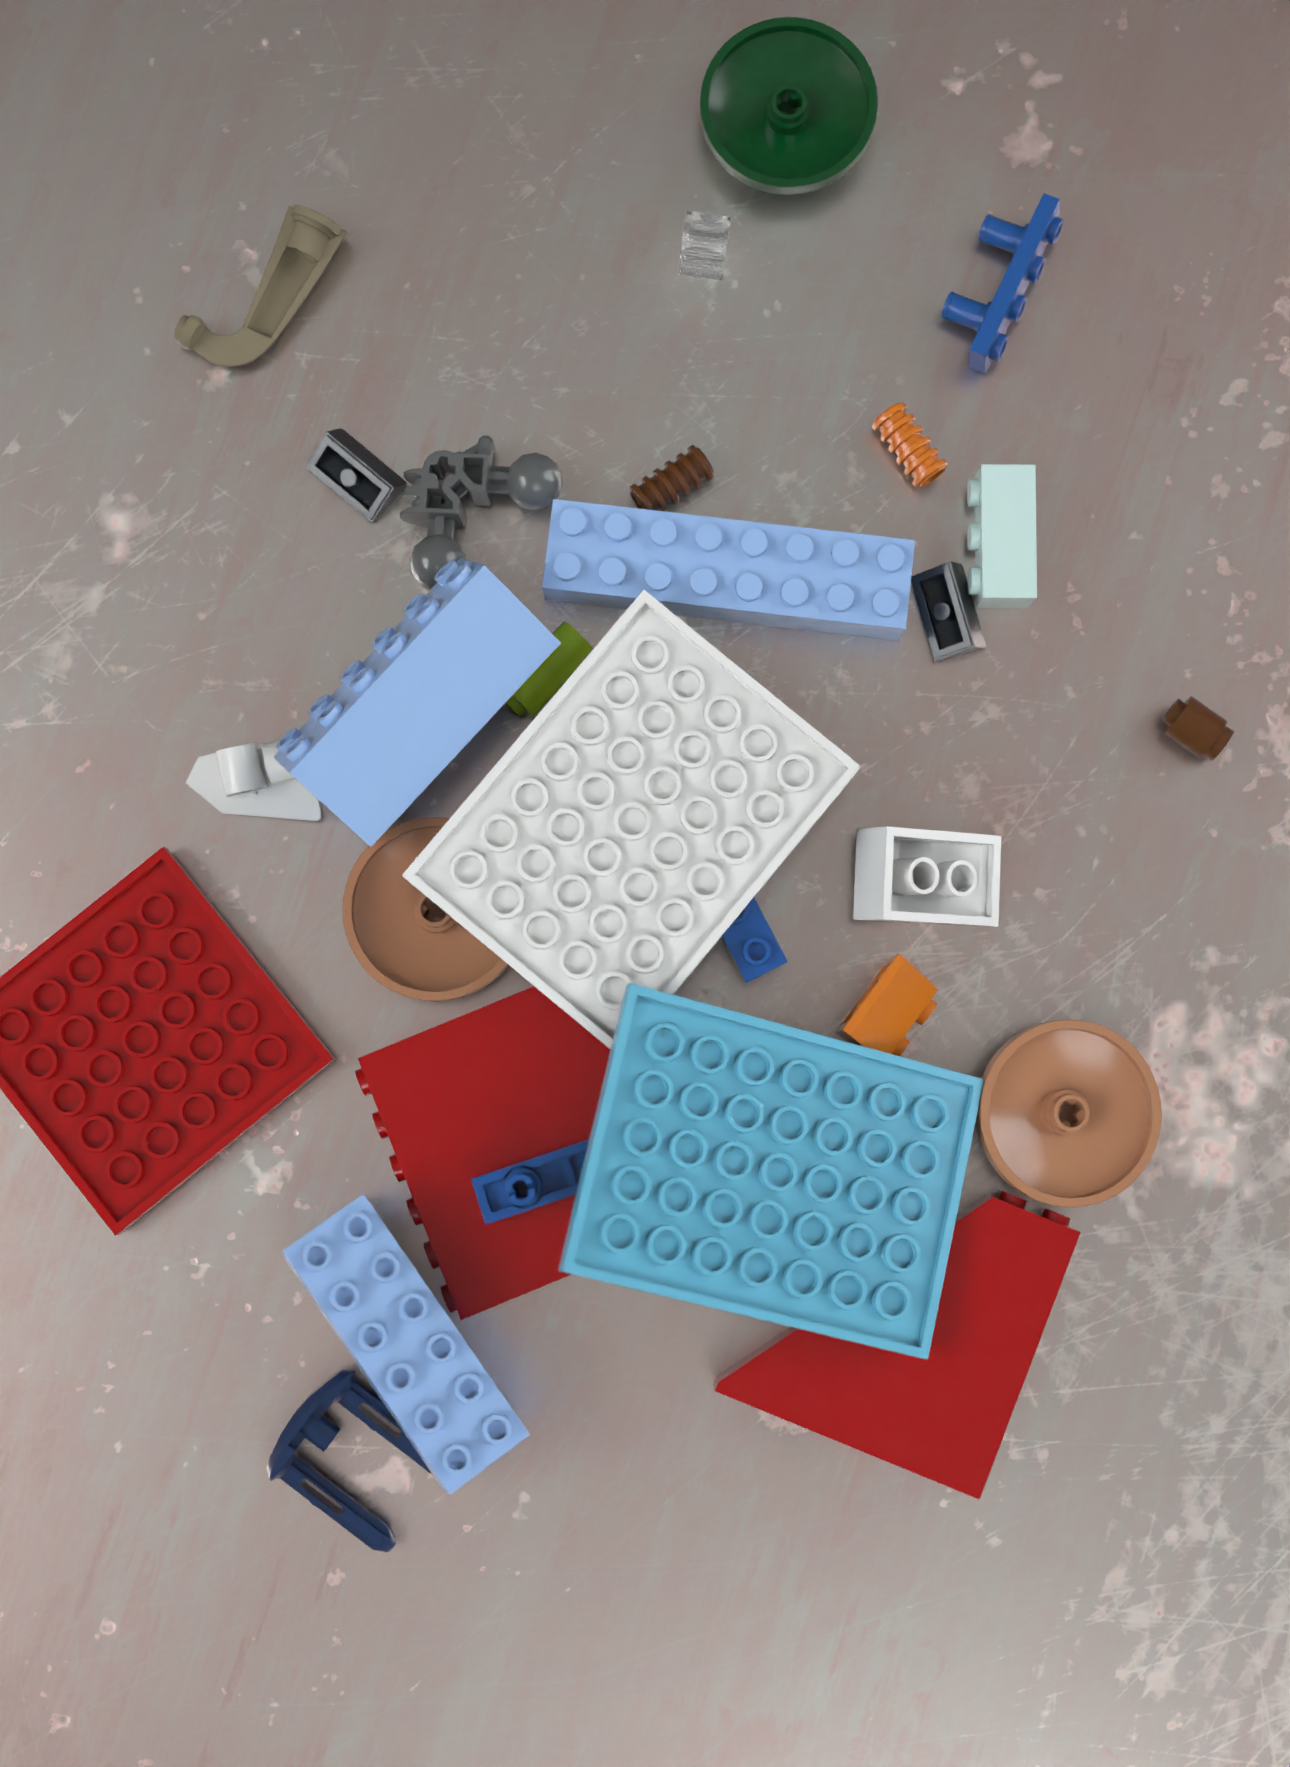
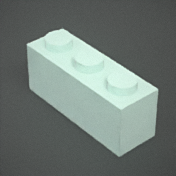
[967,464,1037,608]

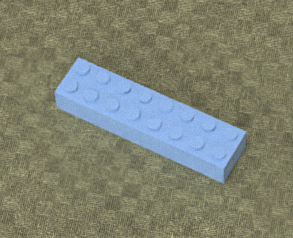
[542,499,915,641]

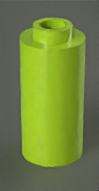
[505,621,593,717]

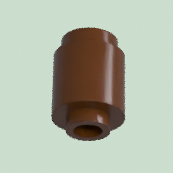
[1162,696,1234,761]

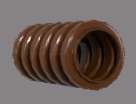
[630,445,714,511]

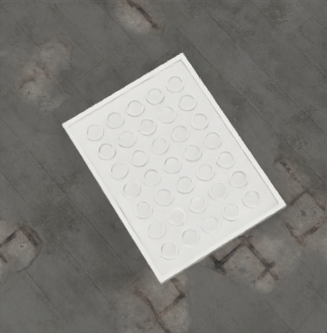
[402,590,861,1050]

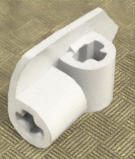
[186,740,322,821]

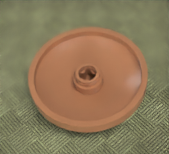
[342,817,509,1002]
[976,1020,1162,1207]

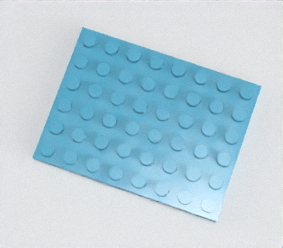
[558,983,984,1360]

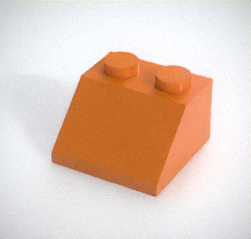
[835,953,938,1056]

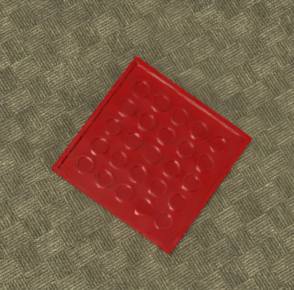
[0,847,336,1236]

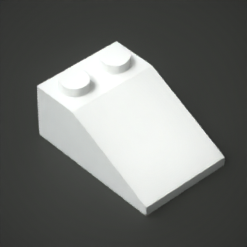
[853,826,1001,926]

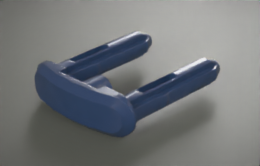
[266,1369,432,1552]

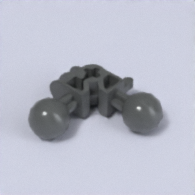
[400,435,563,590]

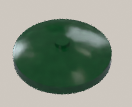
[700,17,878,195]

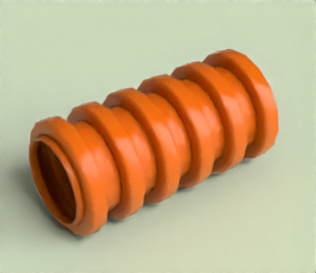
[872,402,948,488]

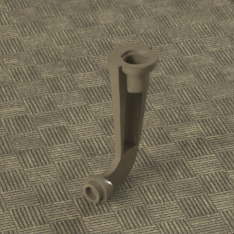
[174,204,348,367]

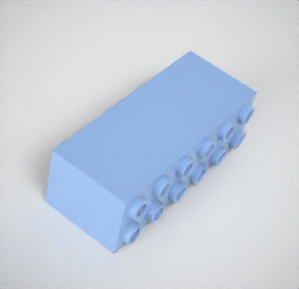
[273,558,561,847]
[282,1194,530,1495]

